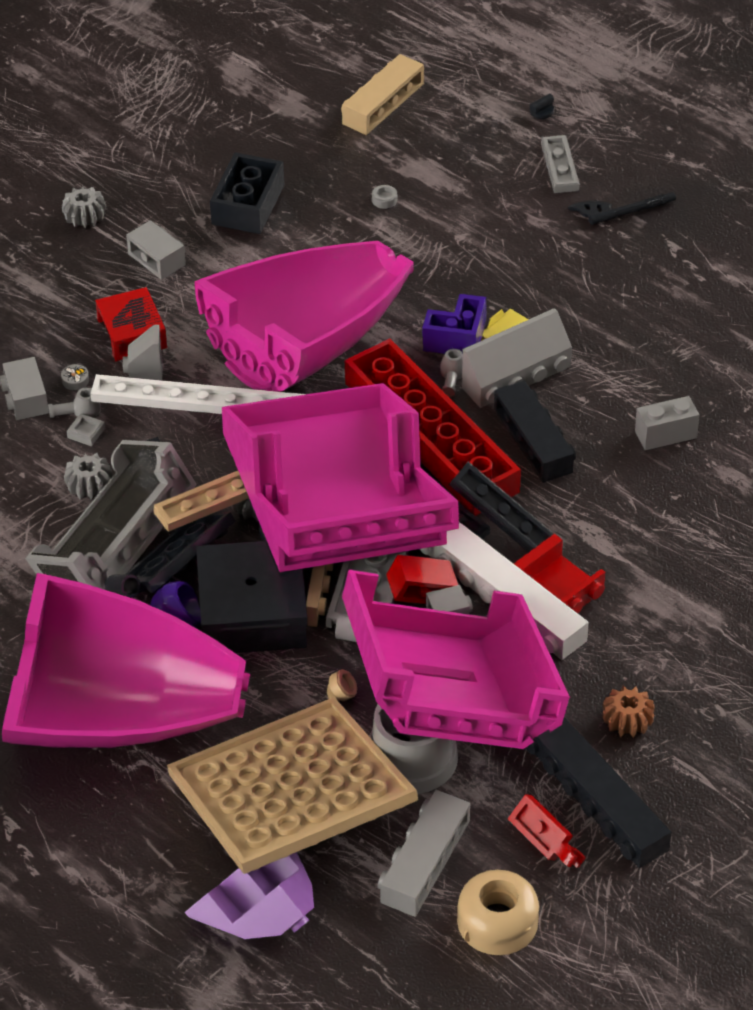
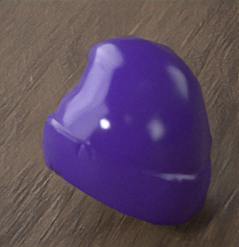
[150,581,201,629]

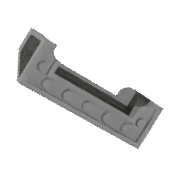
[25,440,197,590]

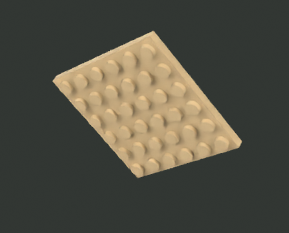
[167,697,418,874]

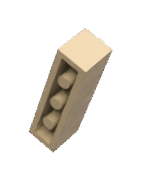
[341,54,424,135]

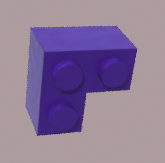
[422,294,487,354]

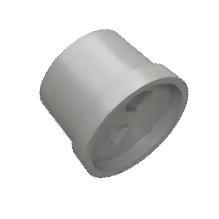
[369,704,458,794]

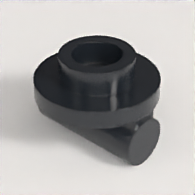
[529,93,554,119]

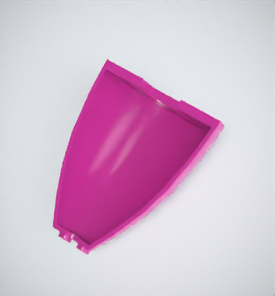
[195,241,414,392]
[2,573,250,748]

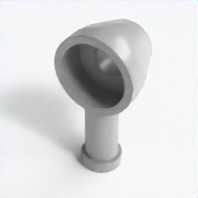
[440,349,463,397]
[48,387,101,418]

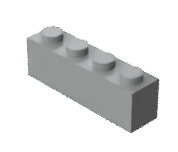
[377,790,470,917]

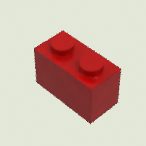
[386,555,458,604]

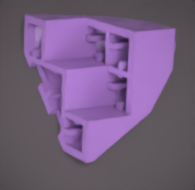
[185,852,314,939]

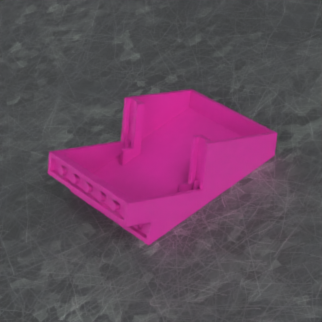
[222,383,459,572]

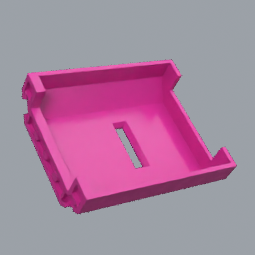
[342,570,570,749]

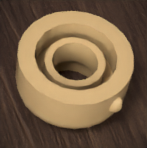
[457,870,539,955]

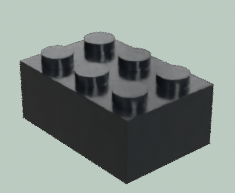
[210,152,284,234]

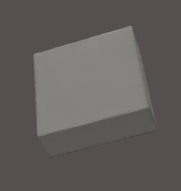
[67,413,105,446]

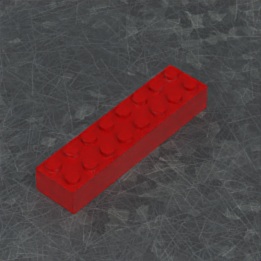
[345,339,521,516]

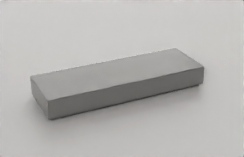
[541,135,580,193]

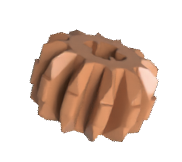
[602,685,654,738]

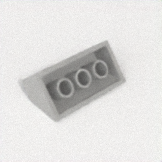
[462,308,572,408]

